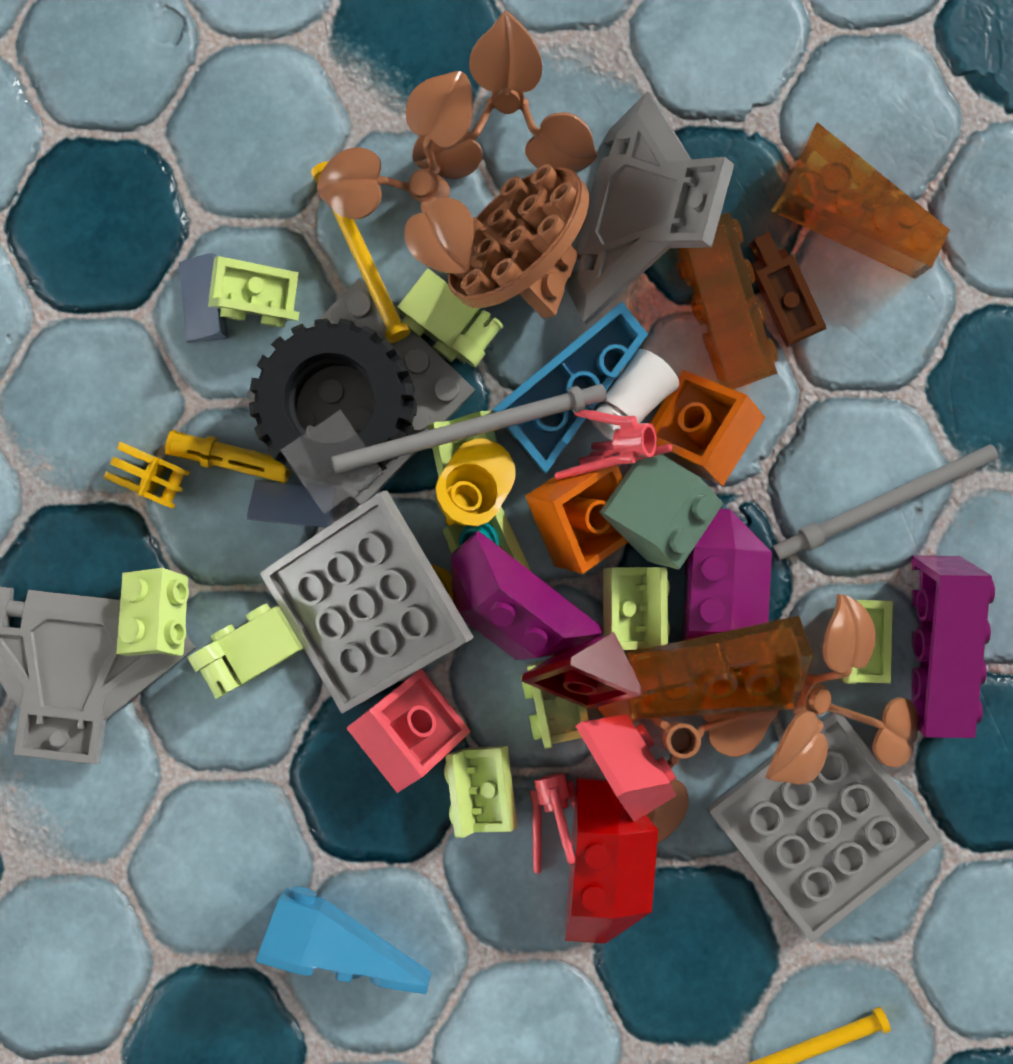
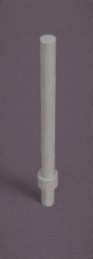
[771,444,998,561]

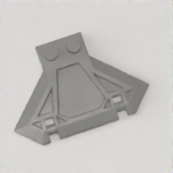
[565,91,734,325]
[0,587,197,764]

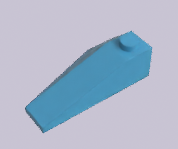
[256,886,431,994]

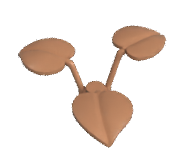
[412,11,597,179]
[317,71,474,274]
[765,594,919,784]
[597,657,778,844]

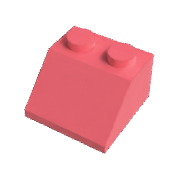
[346,668,471,793]
[575,714,677,822]

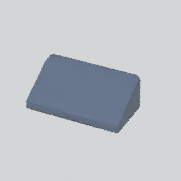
[179,253,228,343]
[247,480,336,528]

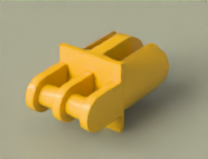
[103,441,190,509]

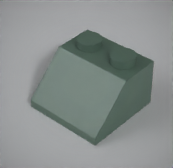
[599,455,723,569]

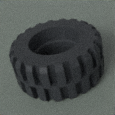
[249,318,417,485]

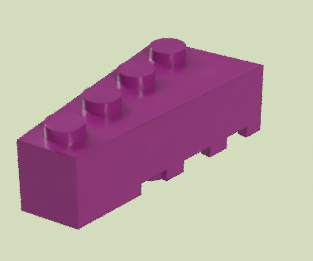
[911,555,995,738]

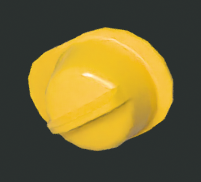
[435,438,516,526]

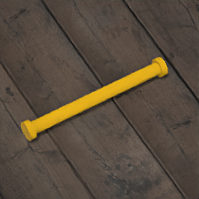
[311,161,410,343]
[747,1006,891,1064]

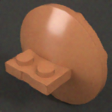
[448,164,589,319]

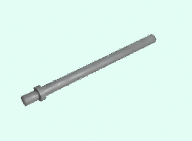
[331,384,607,474]

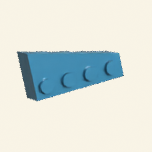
[491,302,648,474]

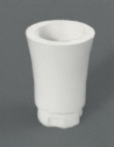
[591,349,679,441]

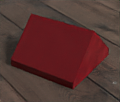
[522,632,642,709]

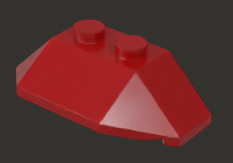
[564,777,658,944]

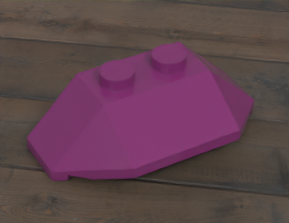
[680,509,772,671]
[451,531,603,660]

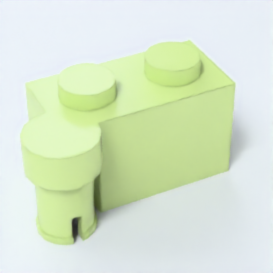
[398,268,503,367]
[188,603,304,700]

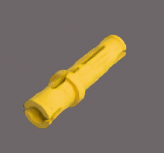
[165,429,291,484]

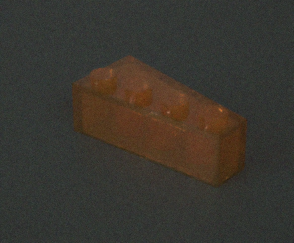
[771,122,950,279]
[676,212,778,389]
[626,615,813,719]

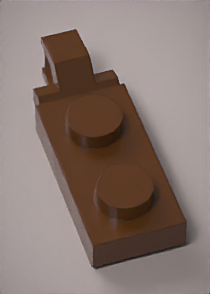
[749,232,827,348]

